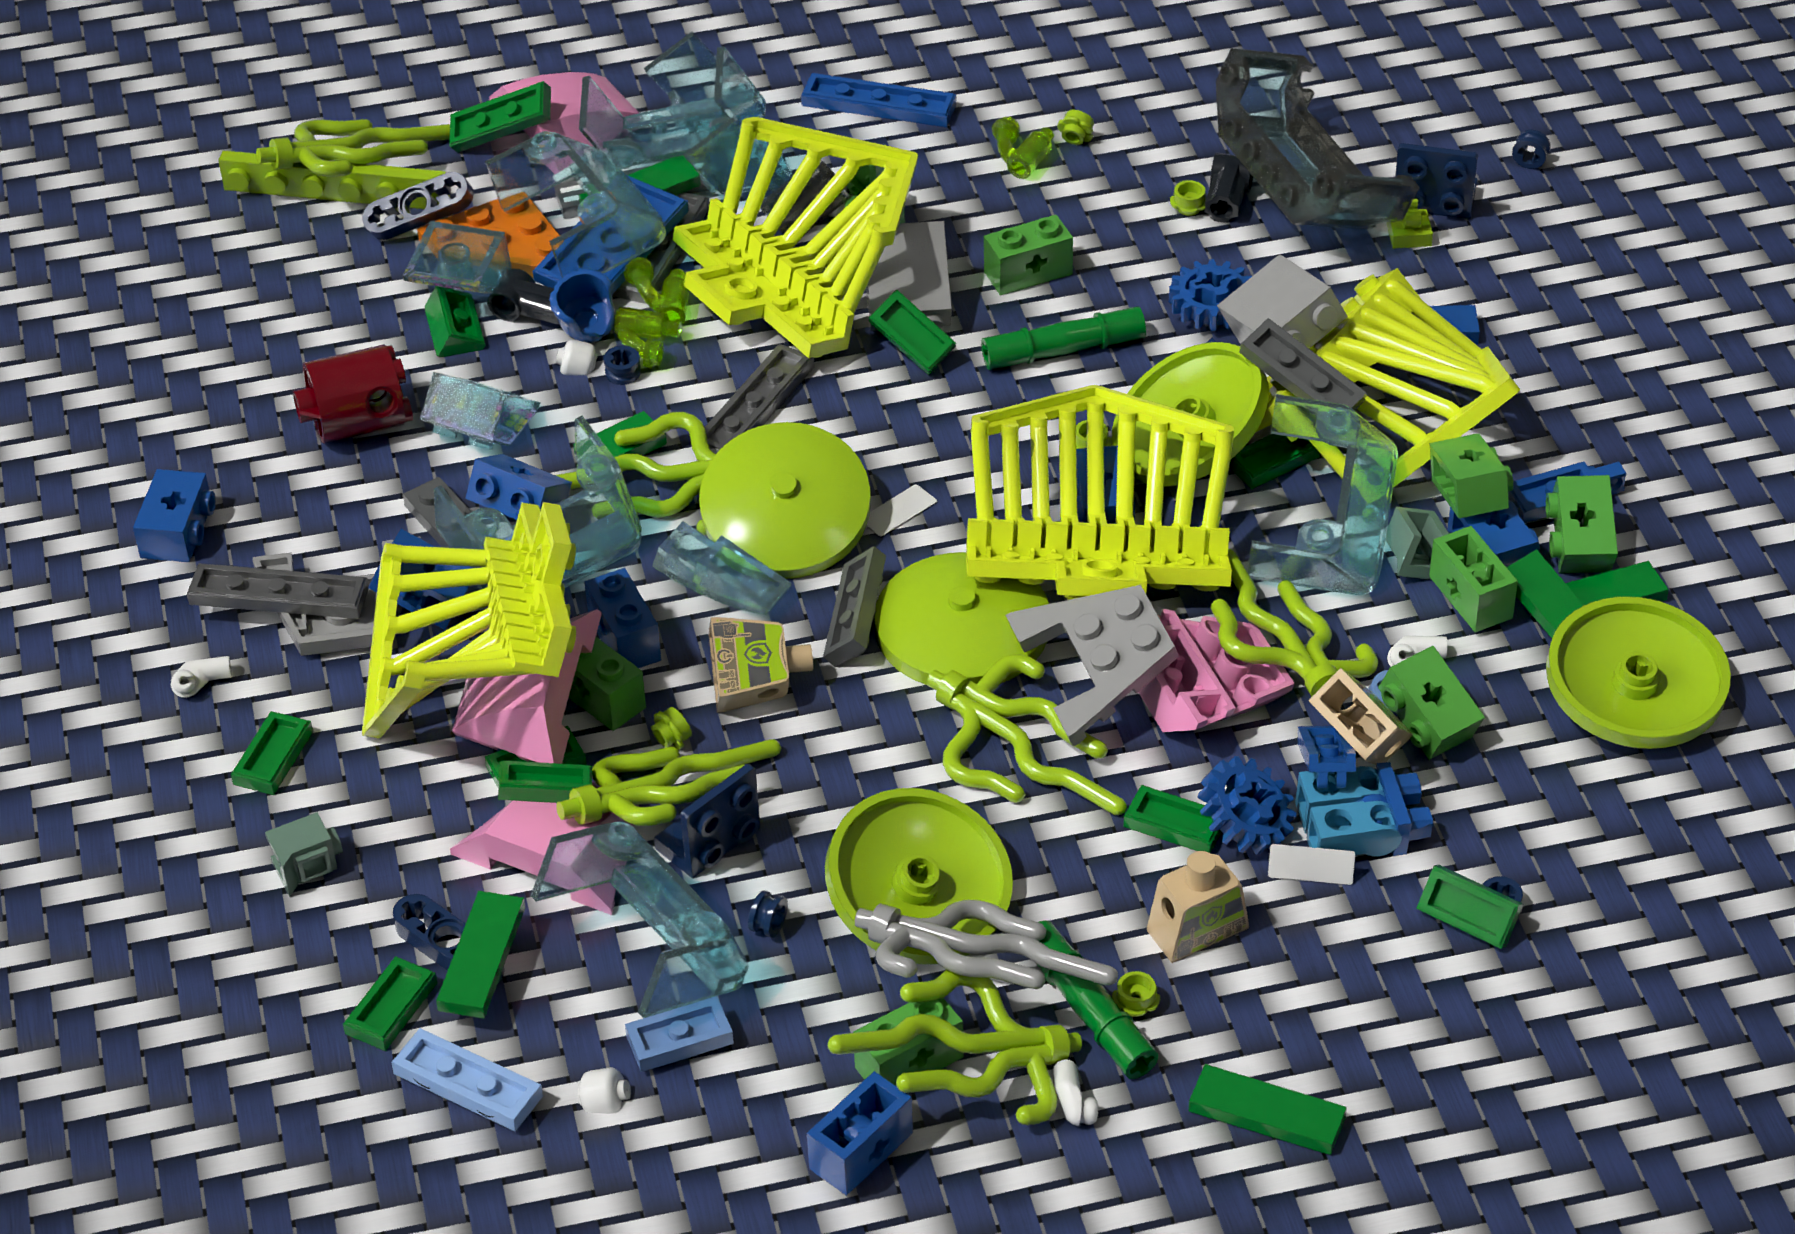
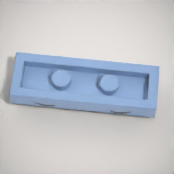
[392,1028,543,1132]

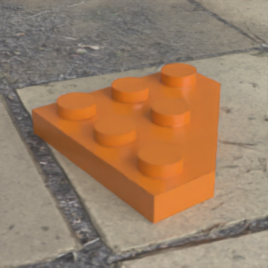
[417,189,562,278]

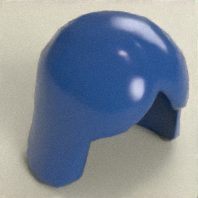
[549,268,615,343]

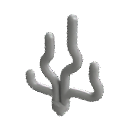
[854,900,1118,989]

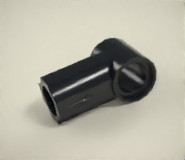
[1205,153,1255,223]
[487,269,560,325]

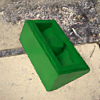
[425,286,486,357]

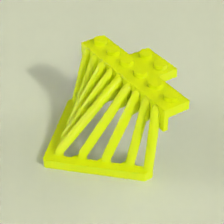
[673,117,918,358]
[1256,268,1520,506]
[966,385,1234,600]
[362,502,576,738]

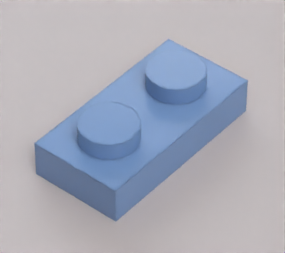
[625,996,734,1072]

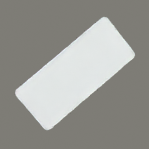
[867,484,937,536]
[1268,844,1355,885]

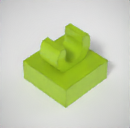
[1386,199,1433,249]

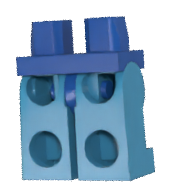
[1295,762,1433,856]

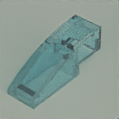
[652,521,792,615]

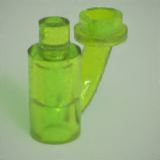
[992,116,1054,179]
[624,257,690,327]
[614,306,682,368]

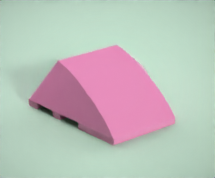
[489,72,642,173]
[452,609,602,764]
[1138,609,1295,732]
[450,781,639,915]

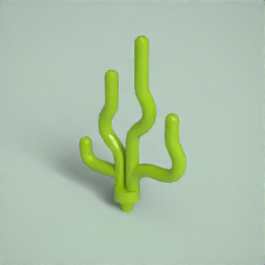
[256,119,450,177]
[556,412,716,535]
[1211,549,1378,697]
[926,654,1127,815]
[556,739,781,826]
[828,970,1082,1125]

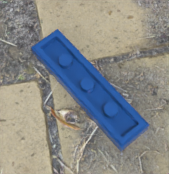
[801,73,957,127]

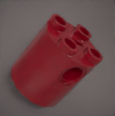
[293,344,413,444]

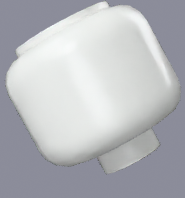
[555,340,597,375]
[578,1067,631,1114]

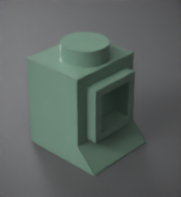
[1384,507,1449,580]
[265,812,343,897]

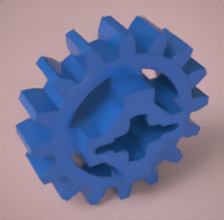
[1169,259,1252,331]
[1198,756,1297,855]

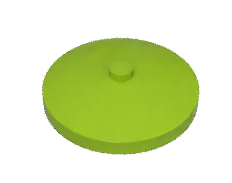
[1111,342,1269,486]
[699,422,871,579]
[875,552,1049,685]
[1546,597,1731,749]
[825,788,1013,965]

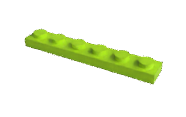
[218,150,450,209]

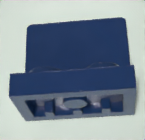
[1392,143,1478,219]
[654,763,760,879]

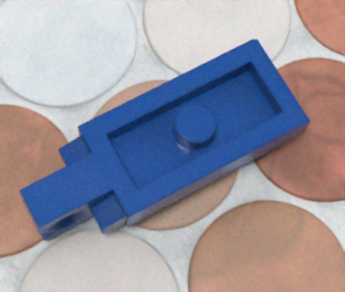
[1508,461,1627,523]

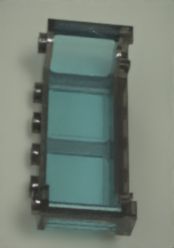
[1216,48,1420,230]

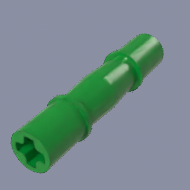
[981,306,1146,370]
[1036,920,1159,1079]

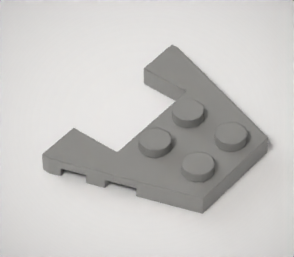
[253,536,421,656]
[1006,585,1179,746]

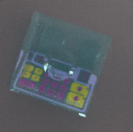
[403,221,512,294]
[420,372,541,450]

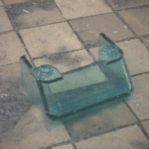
[644,32,793,196]
[579,46,766,169]
[485,131,666,278]
[1248,394,1398,595]
[434,416,642,590]
[531,821,749,1018]

